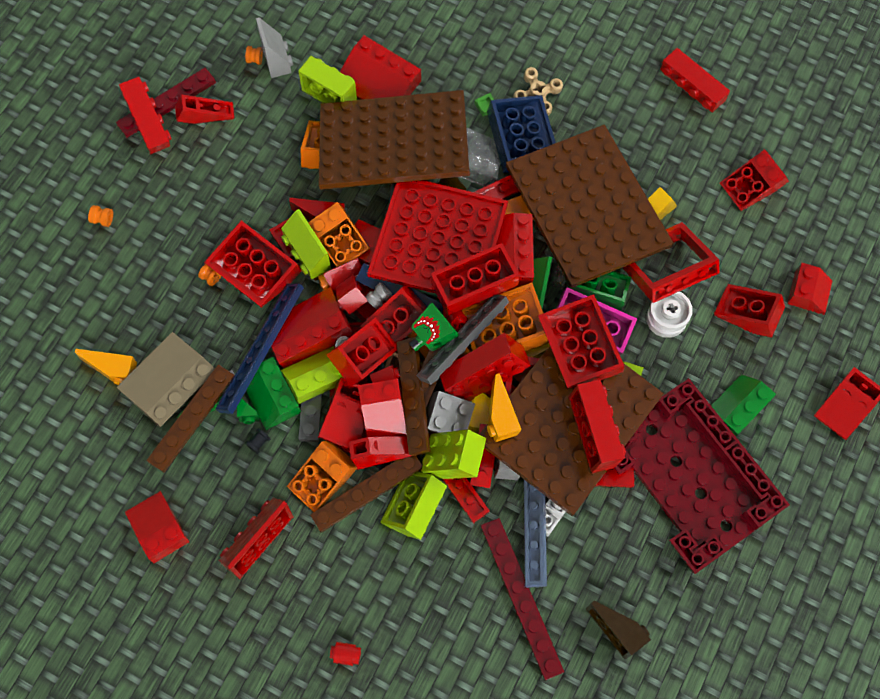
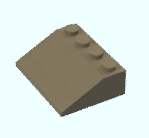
[116,332,215,428]

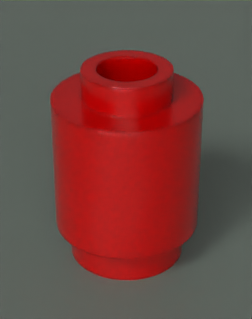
[442,309,468,332]
[330,642,361,666]

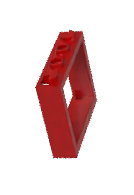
[622,222,719,303]

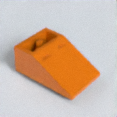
[308,202,370,267]
[287,441,357,512]

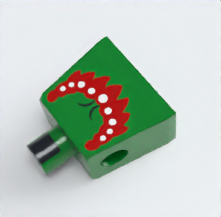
[409,303,459,351]

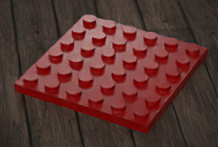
[367,180,508,305]

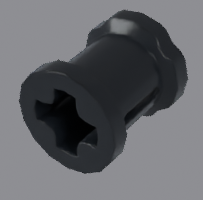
[245,428,271,454]

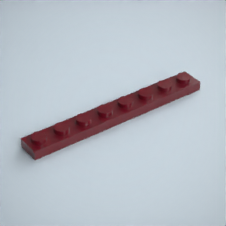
[481,518,564,681]

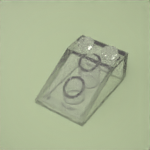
[461,128,500,187]

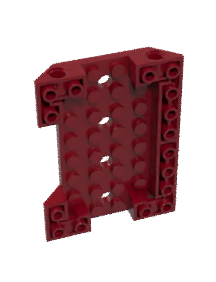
[614,378,790,574]

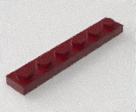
[116,67,216,138]

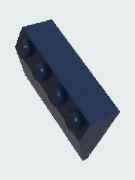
[487,95,556,173]

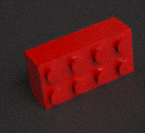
[431,243,520,316]
[440,333,531,401]
[568,380,626,473]

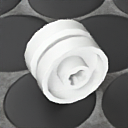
[646,292,692,338]

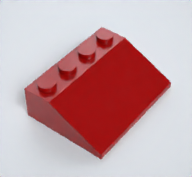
[340,35,421,100]
[497,213,534,289]
[204,220,301,308]
[271,287,354,368]
[538,294,624,388]
[219,498,293,579]

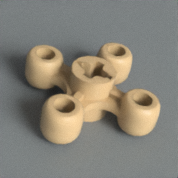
[513,67,563,116]

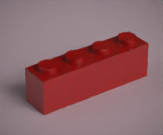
[660,48,730,113]
[119,77,172,154]

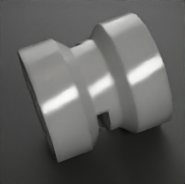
[366,282,393,309]

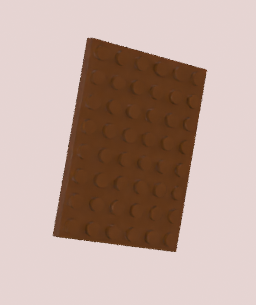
[319,90,470,190]
[506,124,674,288]
[479,346,664,516]

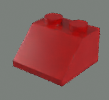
[787,263,832,315]

